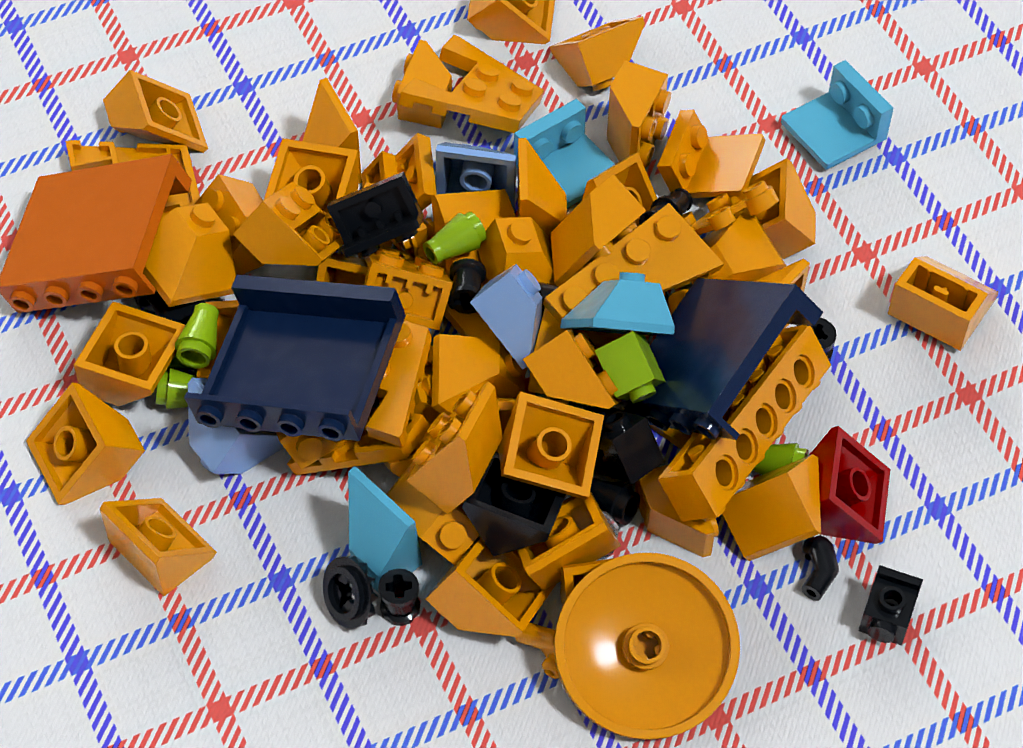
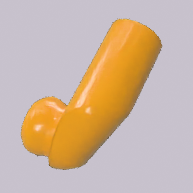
[515,623,559,679]

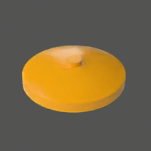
[554,553,740,740]

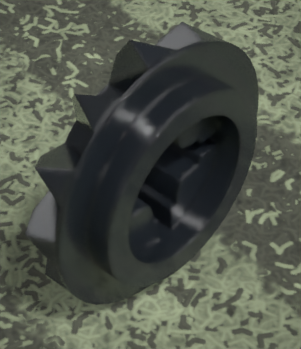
[323,556,379,629]

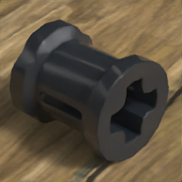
[447,258,486,314]
[378,569,420,626]

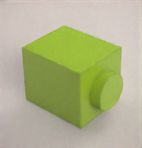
[594,331,666,403]

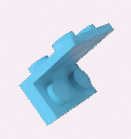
[781,60,894,169]
[514,99,615,208]

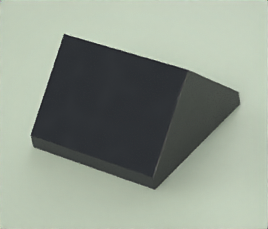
[462,452,566,557]

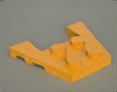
[398,35,544,133]
[65,140,200,218]
[365,320,432,448]

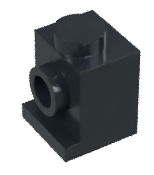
[858,565,923,646]

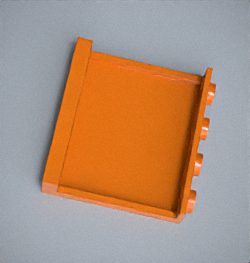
[0,154,192,313]

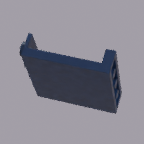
[184,274,406,441]
[620,278,823,440]

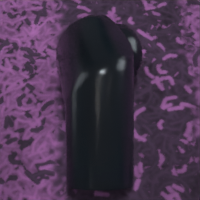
[801,535,839,601]

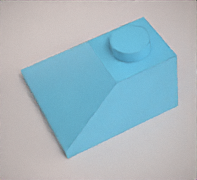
[560,272,675,335]
[348,466,422,593]

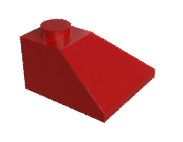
[809,426,891,544]

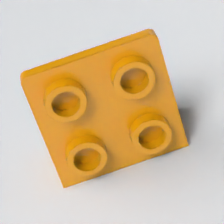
[657,109,766,198]
[363,245,453,331]

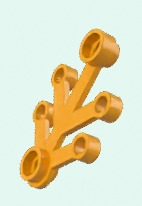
[682,180,779,235]

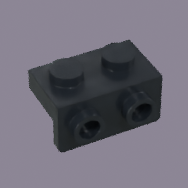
[327,171,424,258]

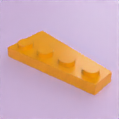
[543,203,724,332]

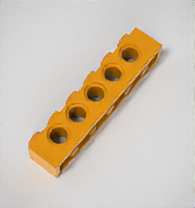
[658,325,831,522]

